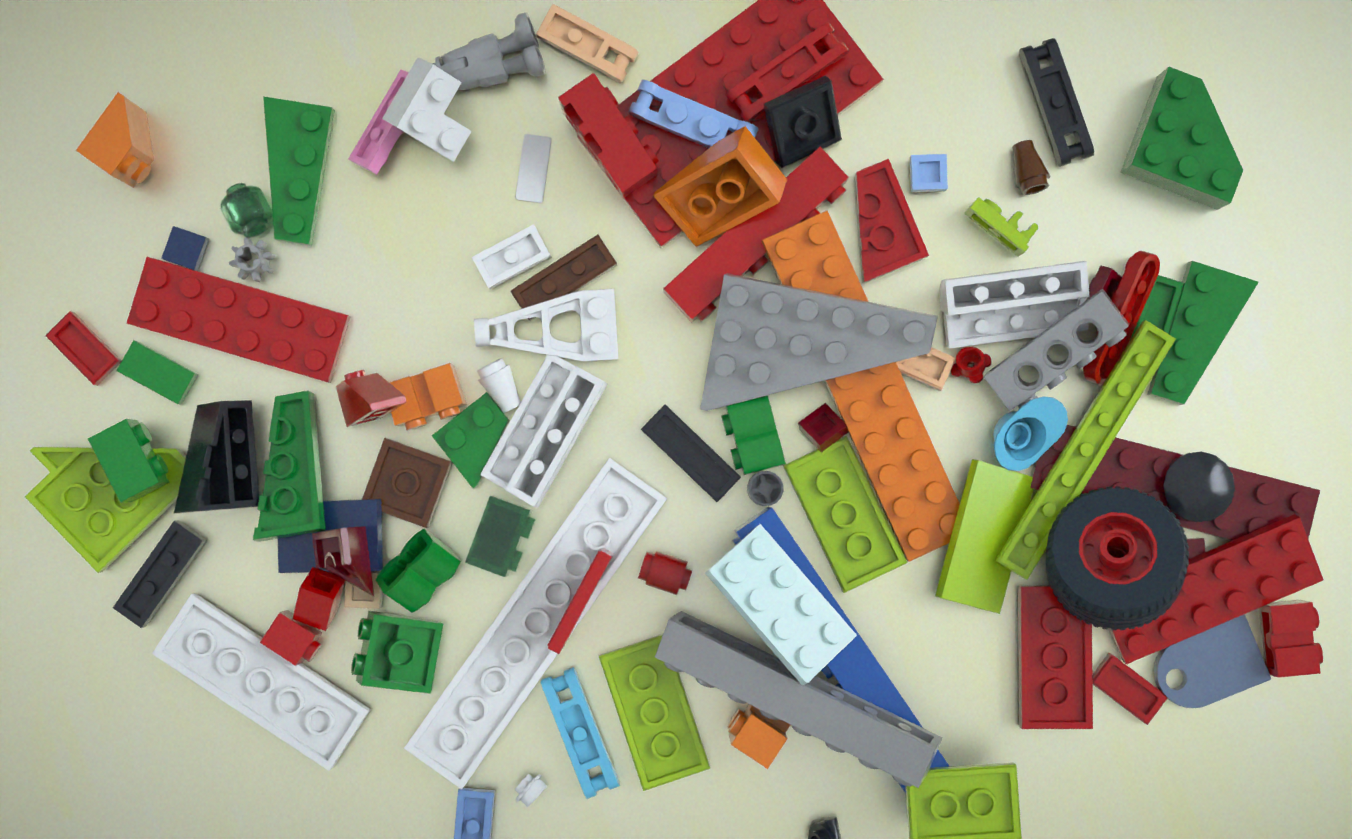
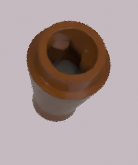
[1012,140,1051,195]

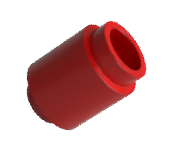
[638,551,693,595]

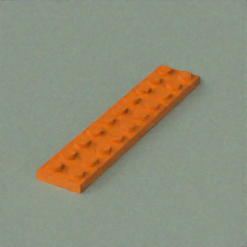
[761,211,960,562]

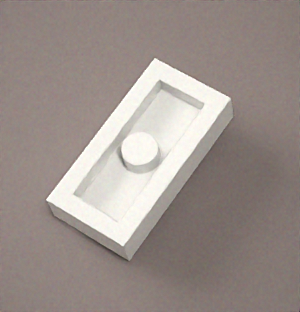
[472,224,551,289]

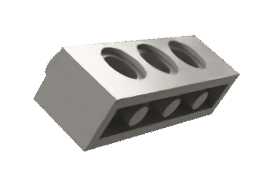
[984,289,1129,411]

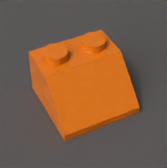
[76,92,154,188]

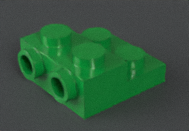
[351,611,443,694]

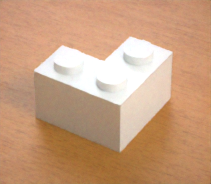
[382,57,471,162]

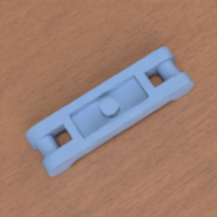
[628,79,758,148]

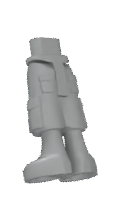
[432,13,545,91]

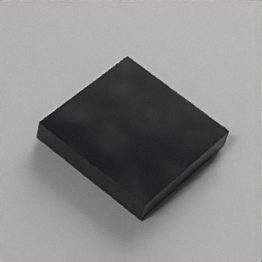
[764,76,842,168]

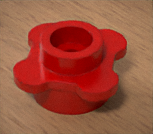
[950,347,992,383]

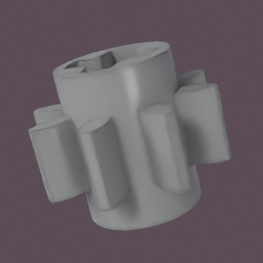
[229,237,276,282]

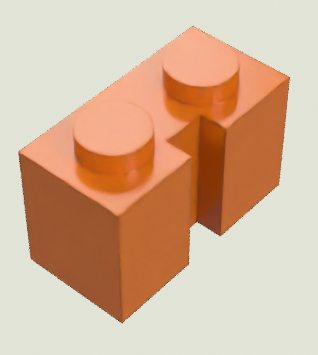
[390,363,467,431]

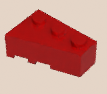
[558,73,659,199]

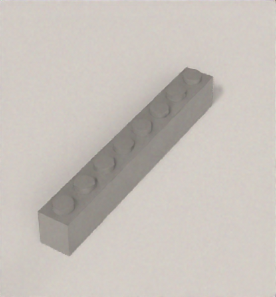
[655,611,942,788]

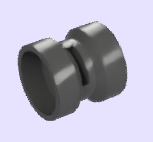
[747,471,784,506]

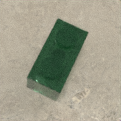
[465,495,536,577]

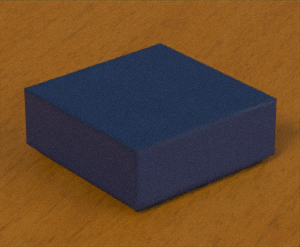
[161,226,209,271]

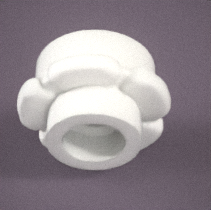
[515,774,547,807]

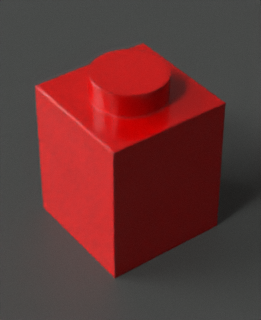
[293,567,345,631]
[260,610,322,666]

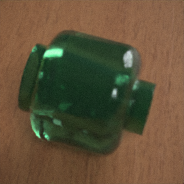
[220,183,273,238]

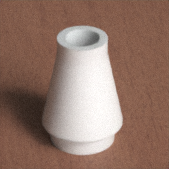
[477,358,521,413]

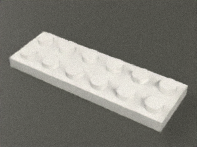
[152,593,371,771]

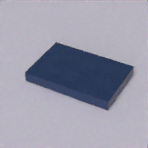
[278,499,383,573]

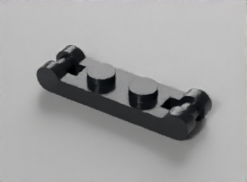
[1019,38,1094,167]

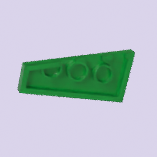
[1147,261,1259,405]

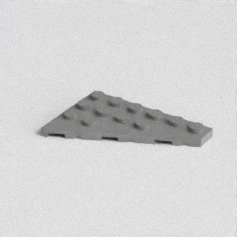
[700,273,938,411]

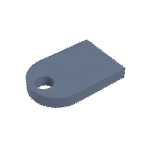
[1153,614,1271,708]

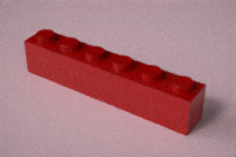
[663,146,849,323]

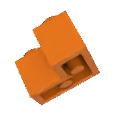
[727,704,790,769]

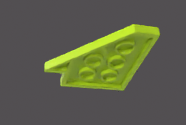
[25,447,186,573]

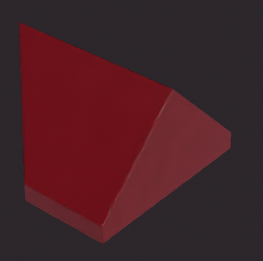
[312,526,374,596]

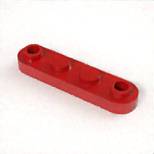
[1083,251,1160,386]

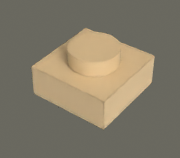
[344,572,383,609]

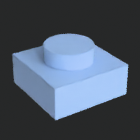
[910,154,948,192]

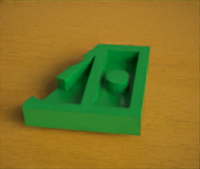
[432,392,510,489]

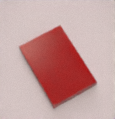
[547,548,614,654]

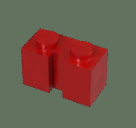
[1259,600,1323,678]

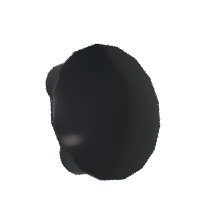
[1164,451,1235,522]

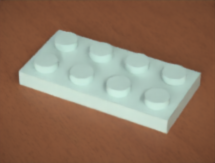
[705,524,857,685]

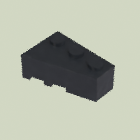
[174,400,259,513]

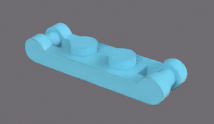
[541,667,620,799]

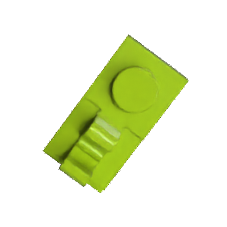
[964,197,1038,257]

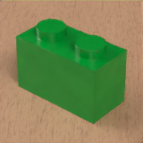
[88,419,170,503]

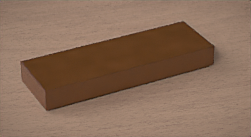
[510,234,617,321]

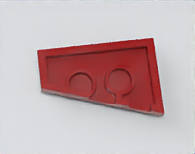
[855,159,929,283]

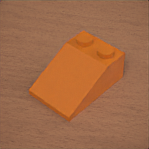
[653,126,787,247]

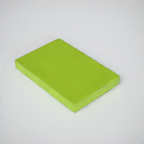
[905,762,1022,839]

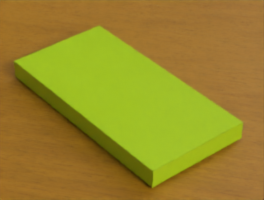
[783,436,907,593]
[935,459,1034,614]
[599,633,710,791]

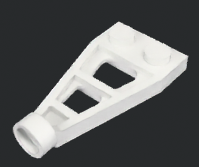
[474,289,618,361]

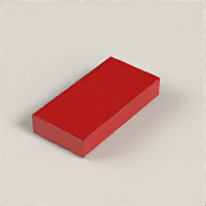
[45,311,122,386]
[1093,653,1167,725]

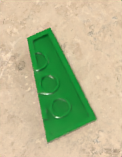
[263,96,335,246]
[253,391,326,542]

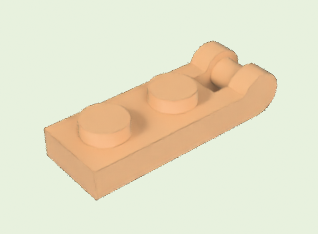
[536,4,639,83]

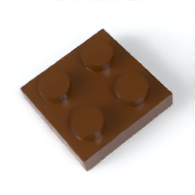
[362,438,452,528]

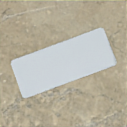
[515,134,551,203]

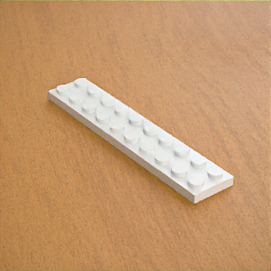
[404,458,667,789]

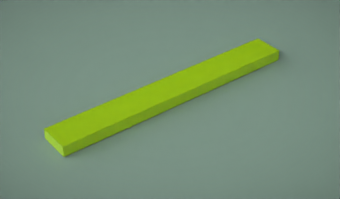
[995,320,1176,580]

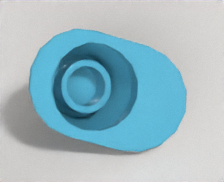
[993,396,1068,471]

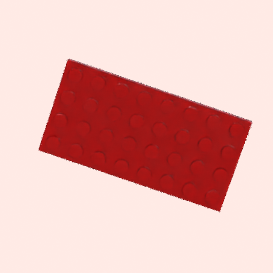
[577,0,884,248]

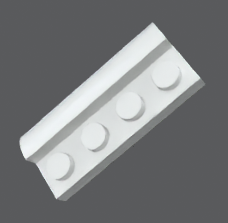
[940,261,1089,348]
[480,355,607,508]

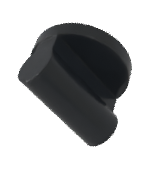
[808,816,841,839]

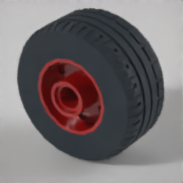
[1046,486,1189,631]

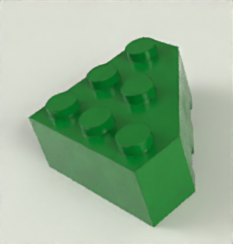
[1120,66,1244,210]

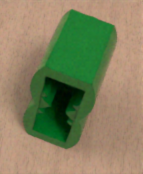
[721,395,786,475]
[375,529,461,613]

